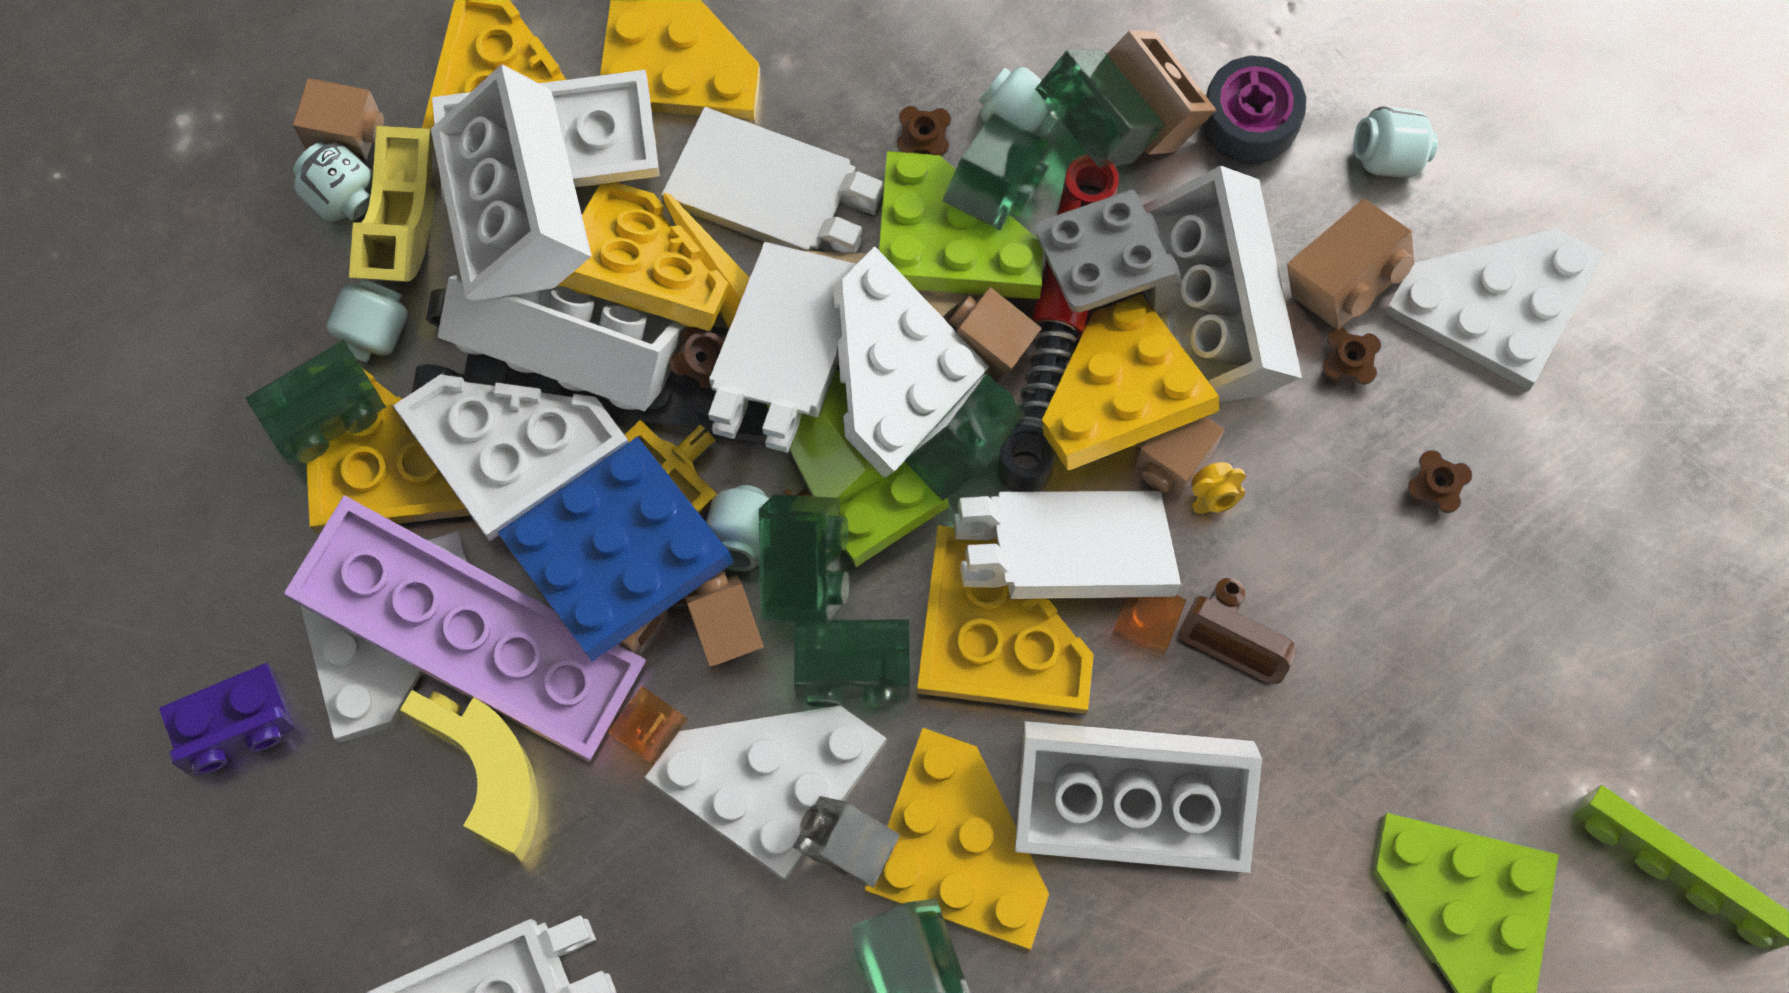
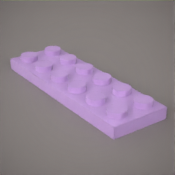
[284,495,646,763]

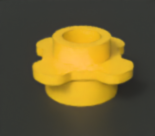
[1191,462,1246,514]

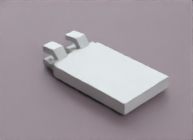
[661,107,883,253]
[708,242,855,453]
[953,491,1181,599]
[366,916,617,993]

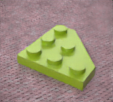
[879,151,1043,299]
[1372,813,1559,993]

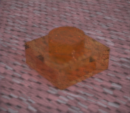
[1112,595,1187,655]
[608,686,688,766]

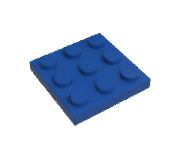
[498,436,734,662]

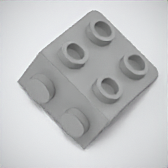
[1036,189,1181,315]

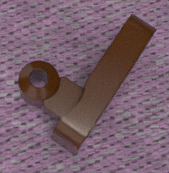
[1178,578,1298,684]

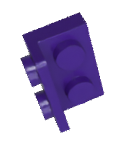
[159,663,296,775]

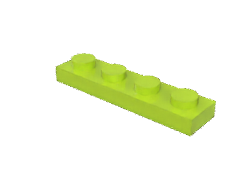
[1573,785,1789,950]

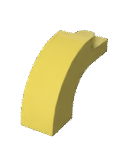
[349,126,435,282]
[400,690,539,862]

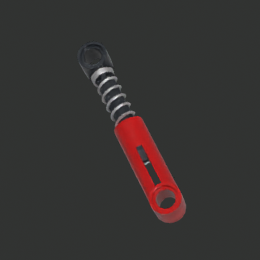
[998,154,1119,492]

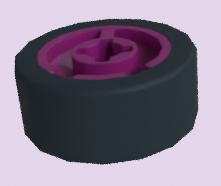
[1203,55,1307,163]

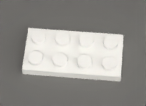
[432,70,660,204]

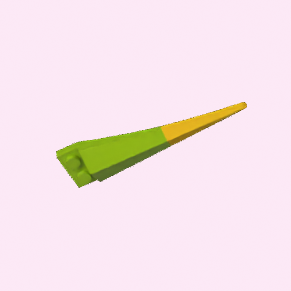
[663,192,950,567]

